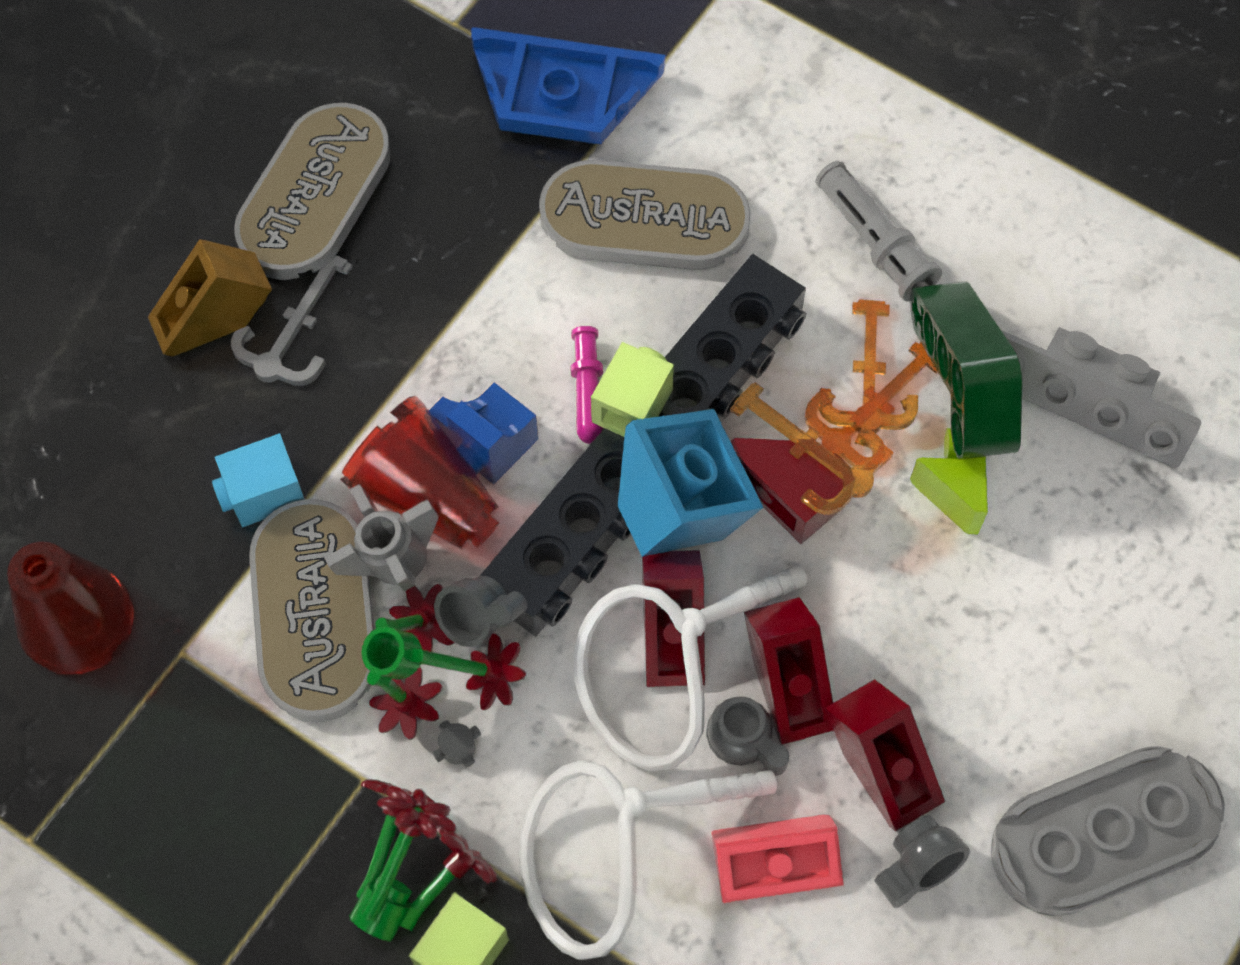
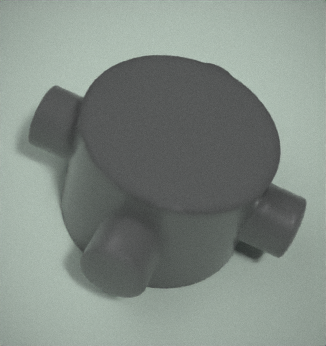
[432,720,481,768]

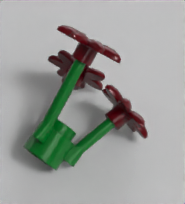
[362,584,526,740]
[349,779,497,941]

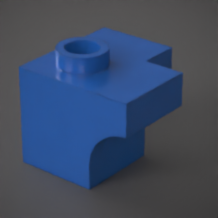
[428,382,538,485]

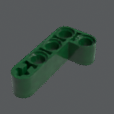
[910,281,1022,460]

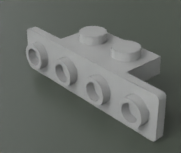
[1001,327,1201,468]

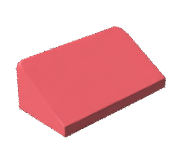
[711,815,844,903]

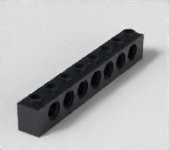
[480,253,807,637]

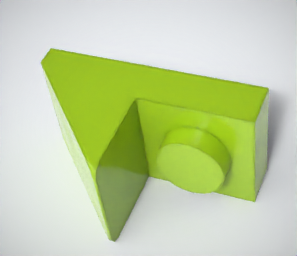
[910,428,988,535]

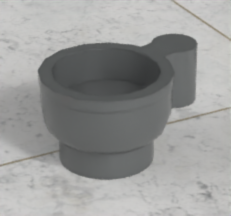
[434,576,527,647]
[706,696,790,776]
[874,815,970,908]

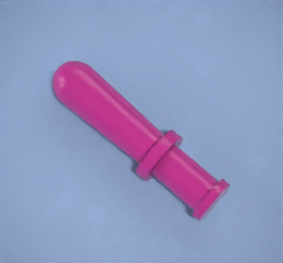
[570,326,604,444]

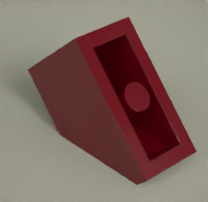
[730,438,855,544]
[642,550,705,687]
[744,597,834,745]
[825,679,945,832]

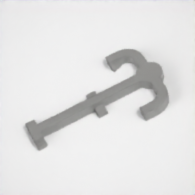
[231,255,353,386]

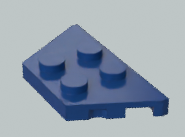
[471,27,666,144]

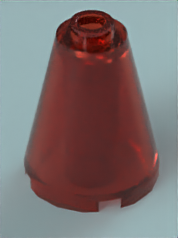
[340,396,500,550]
[7,542,134,674]

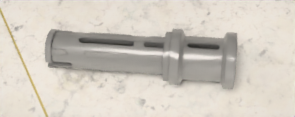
[815,161,942,302]

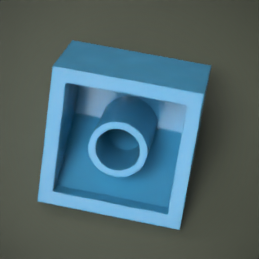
[618,409,764,557]

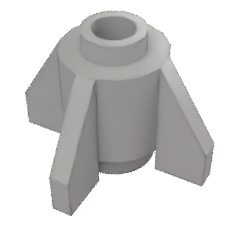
[324,484,439,591]

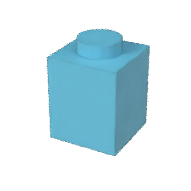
[212,433,305,528]

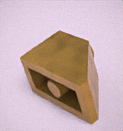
[148,239,272,356]

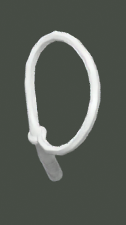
[573,566,807,772]
[519,761,777,960]

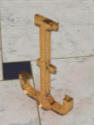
[819,299,918,436]
[805,342,938,472]
[730,382,885,515]

